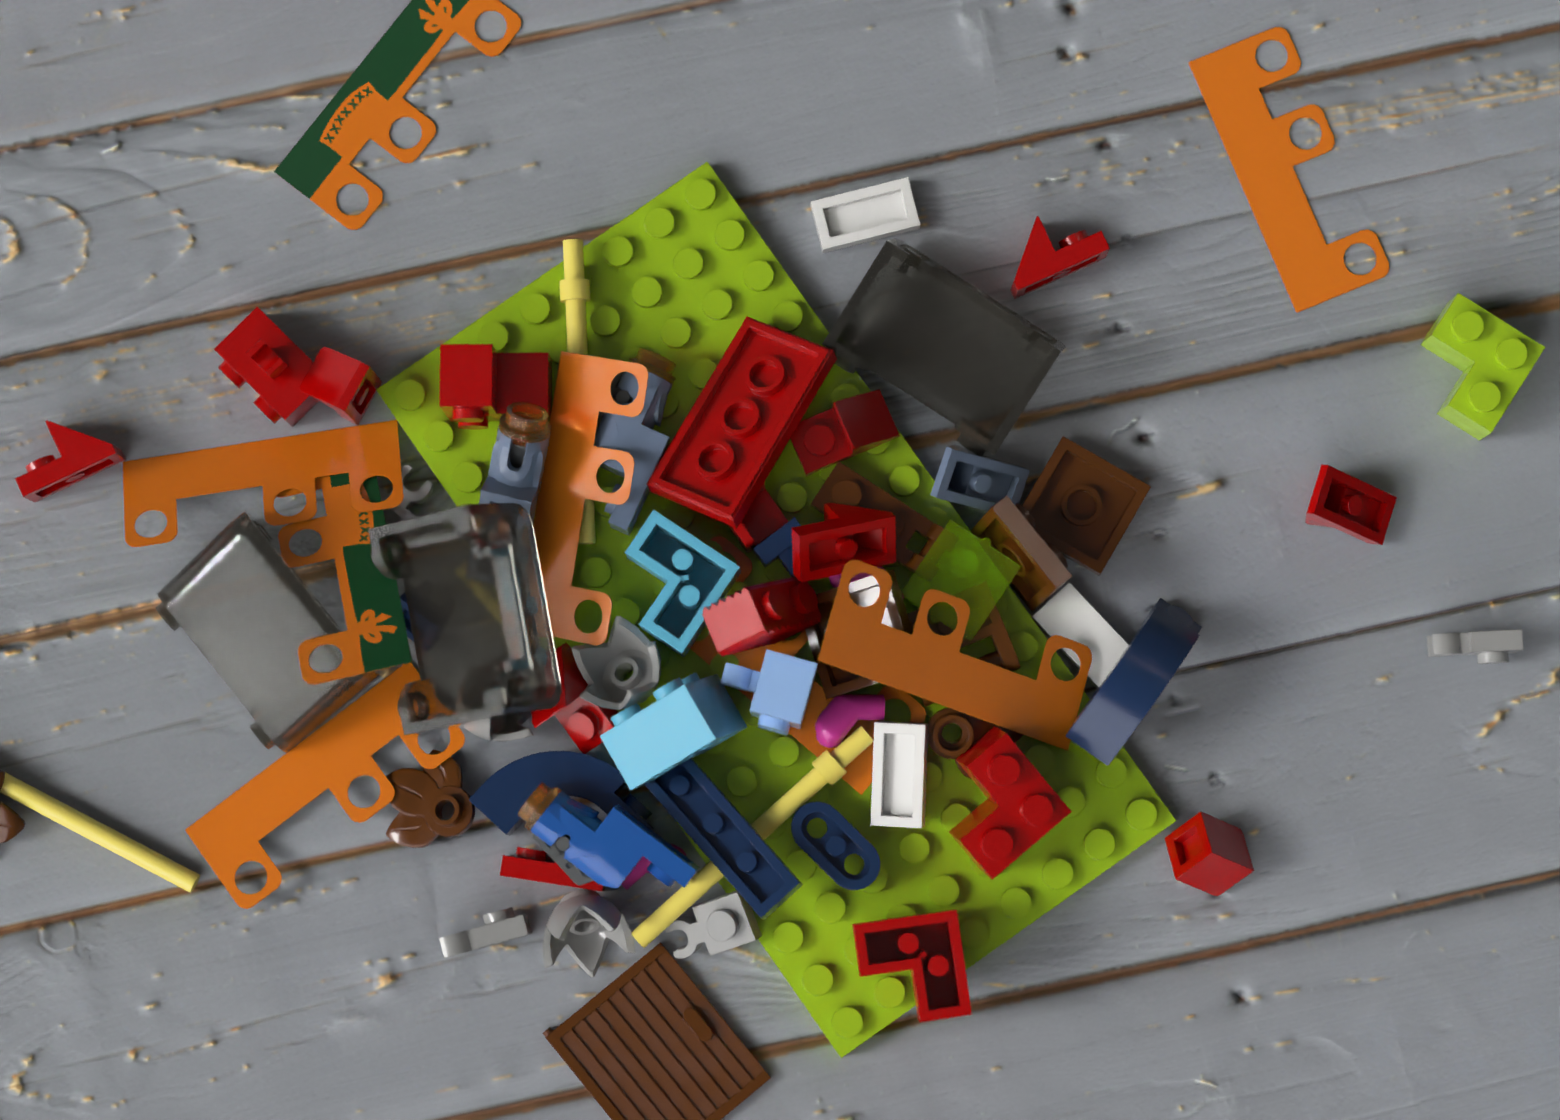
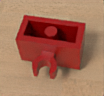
[214,307,319,427]

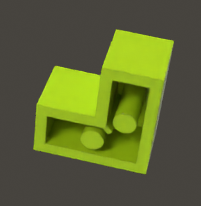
[1420,293,1545,441]

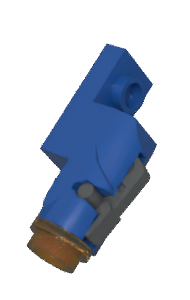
[517,782,700,889]

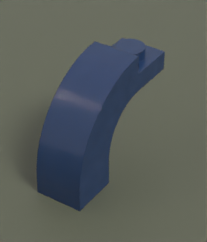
[1066,598,1202,766]
[468,751,654,836]

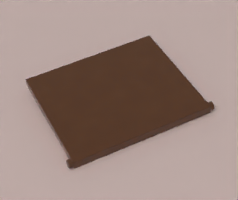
[542,942,771,1120]

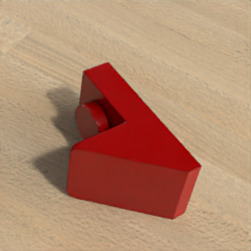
[1011,216,1110,299]
[300,347,382,425]
[790,389,900,477]
[15,420,126,503]
[1305,464,1397,545]
[792,502,896,583]
[529,642,618,754]
[500,847,606,892]

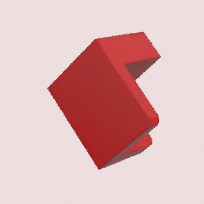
[728,483,788,554]
[1164,811,1254,896]

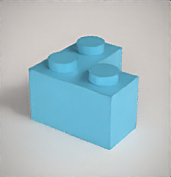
[625,510,741,657]
[600,672,747,790]

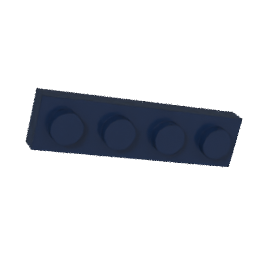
[645,758,803,920]

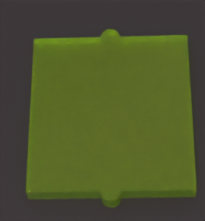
[901,519,1021,642]

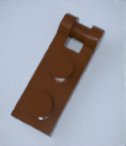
[811,461,959,582]

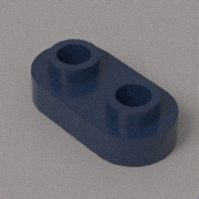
[791,802,880,890]

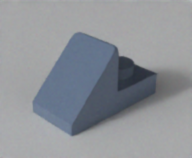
[930,445,1030,511]

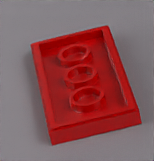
[646,316,837,528]

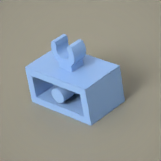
[721,649,817,736]

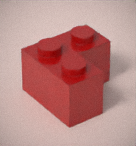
[440,344,552,430]
[949,726,1072,880]
[852,909,972,1022]

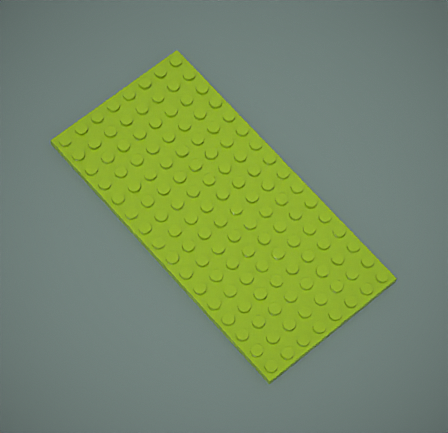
[376,162,1176,1058]

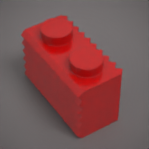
[702,577,821,657]

